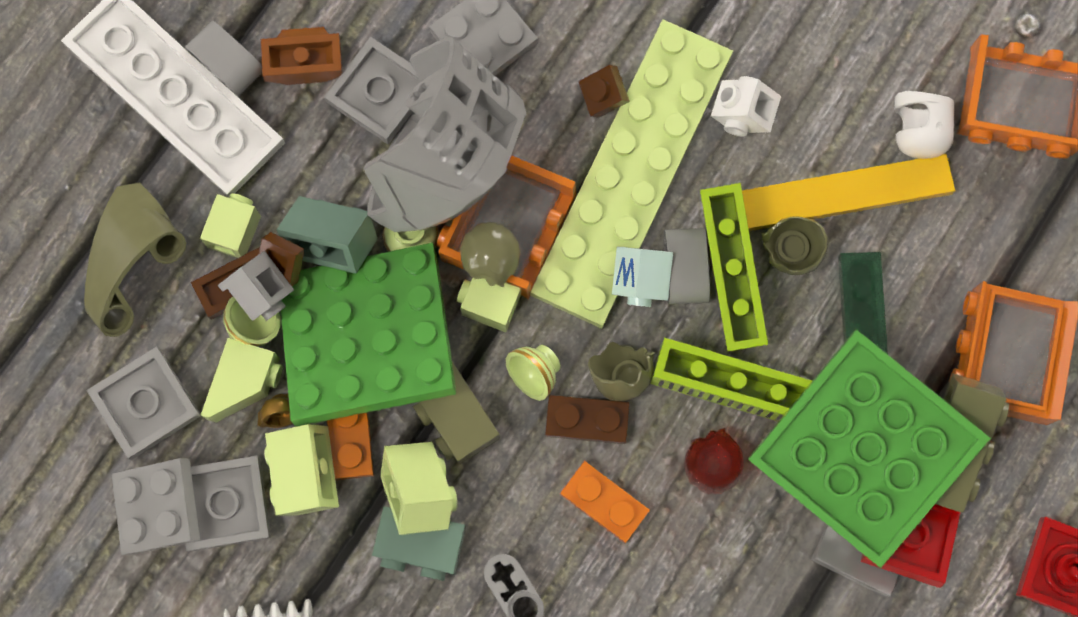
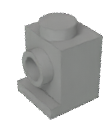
[218,251,294,321]

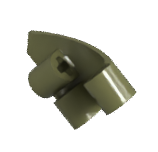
[84,183,186,337]

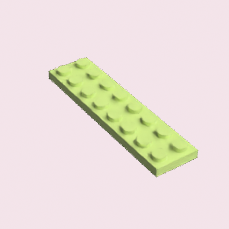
[530,19,733,329]

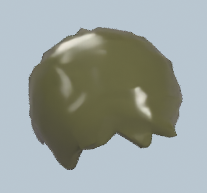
[761,216,828,275]
[460,222,520,287]
[588,342,655,402]

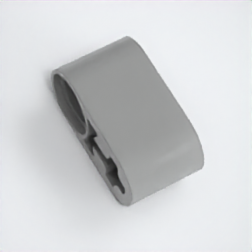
[184,20,262,97]
[663,228,710,304]
[484,554,544,617]

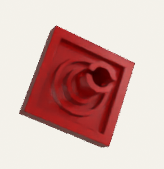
[1016,517,1078,617]

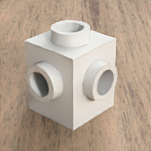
[711,76,781,137]

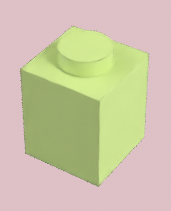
[200,193,261,258]
[457,278,521,332]

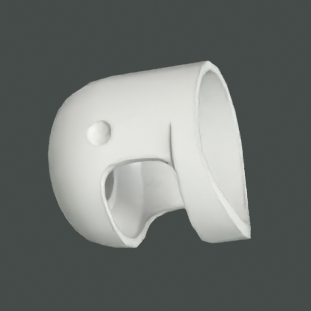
[894,91,954,159]

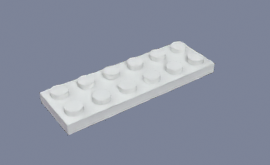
[61,0,285,197]

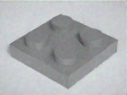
[429,0,538,76]
[324,37,420,145]
[86,346,201,460]
[185,456,271,552]
[112,458,200,555]

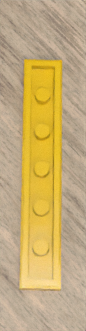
[742,154,955,231]

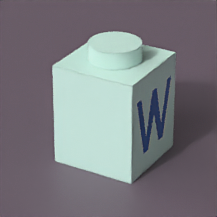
[612,246,673,307]

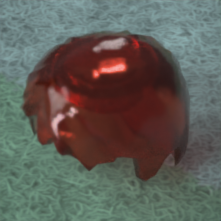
[684,428,744,495]

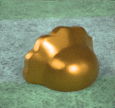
[257,393,293,428]

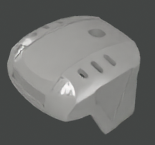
[363,37,526,232]

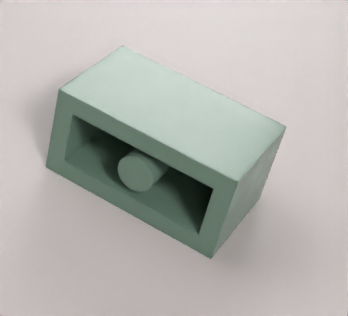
[276,196,377,273]
[372,506,466,581]

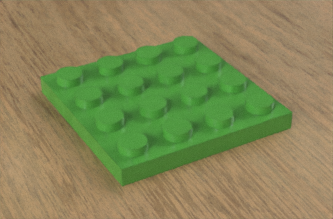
[281,242,456,427]
[748,329,991,568]

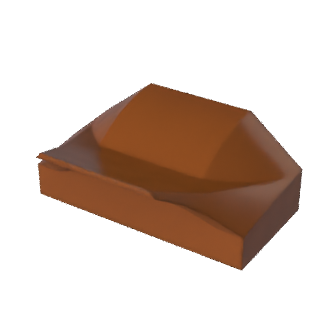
[261,27,343,85]

